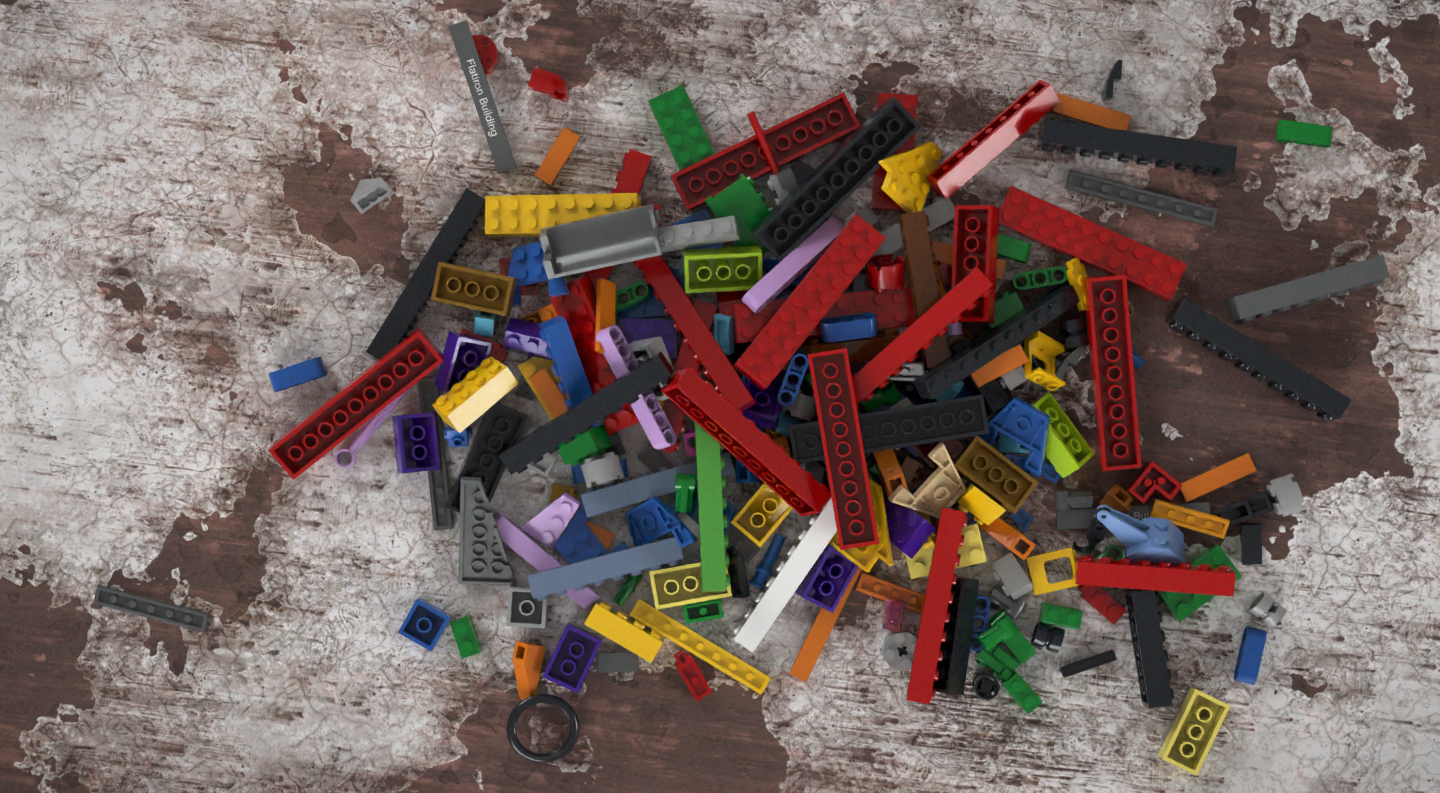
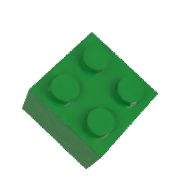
[558,425,612,466]

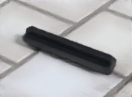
[1060,650,1116,678]

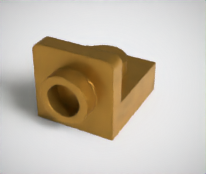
[549,483,578,503]

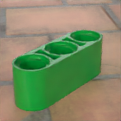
[1276,120,1333,148]
[997,233,1032,263]
[1010,266,1068,291]
[615,282,652,315]
[988,610,1037,665]

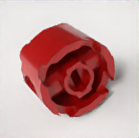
[472,35,500,75]
[867,254,906,293]

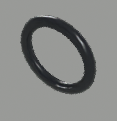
[506,694,580,763]

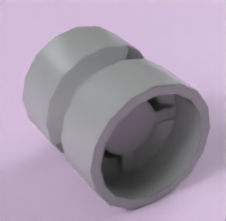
[1248,592,1286,628]

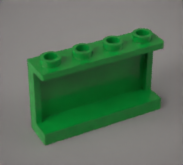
[705,173,773,256]

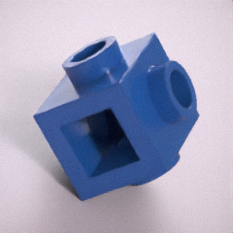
[444,424,473,447]

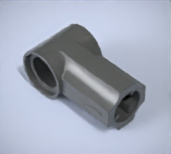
[1054,490,1093,510]
[987,584,1028,620]

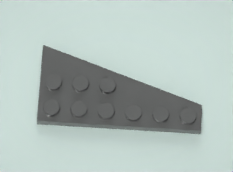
[458,477,517,586]

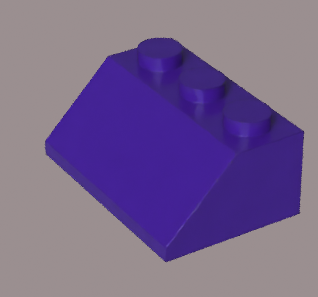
[503,317,552,361]
[434,331,492,393]
[742,370,790,429]
[392,412,440,474]
[795,544,858,613]

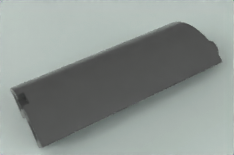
[539,204,665,280]

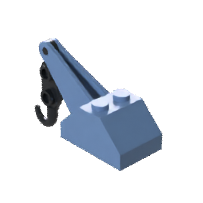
[1073,505,1185,565]

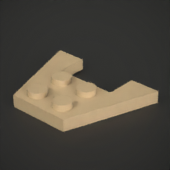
[888,441,966,518]

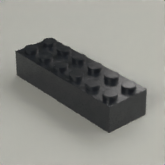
[445,402,528,513]
[933,576,979,695]
[1124,589,1174,709]

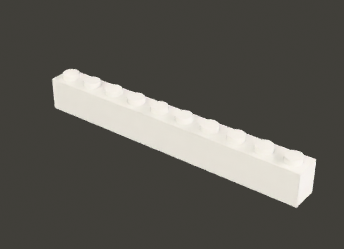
[734,497,837,653]

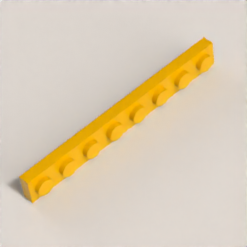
[630,598,771,695]

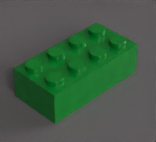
[648,85,714,171]
[1155,544,1242,622]

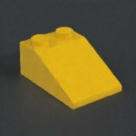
[731,483,793,547]
[957,483,1006,525]

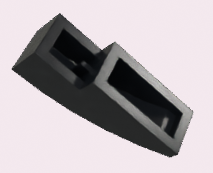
[1211,491,1274,526]

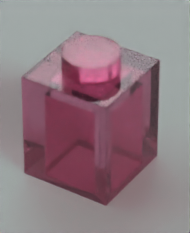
[882,599,905,631]

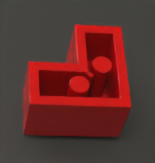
[1125,461,1183,504]

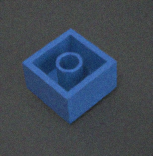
[398,597,453,652]

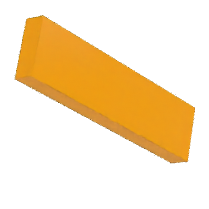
[1149,498,1230,539]

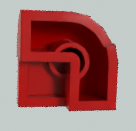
[528,67,569,102]

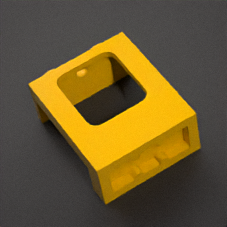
[1024,331,1066,391]
[1025,547,1078,595]

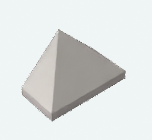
[351,178,393,214]

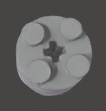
[779,389,818,422]
[581,452,624,488]
[1266,473,1306,517]
[882,630,917,671]

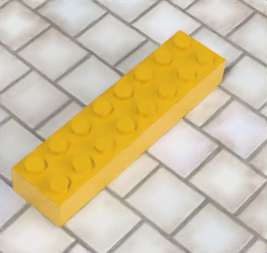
[485,193,641,238]

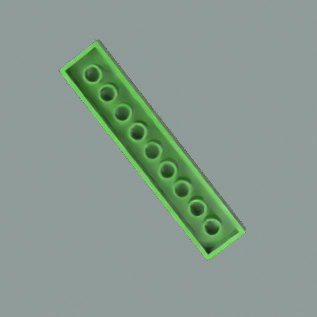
[694,421,730,592]

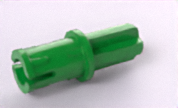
[613,574,644,606]

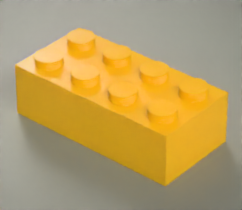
[432,356,519,433]
[584,600,664,663]

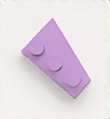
[520,492,581,549]

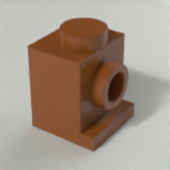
[900,456,924,487]
[1099,484,1134,514]

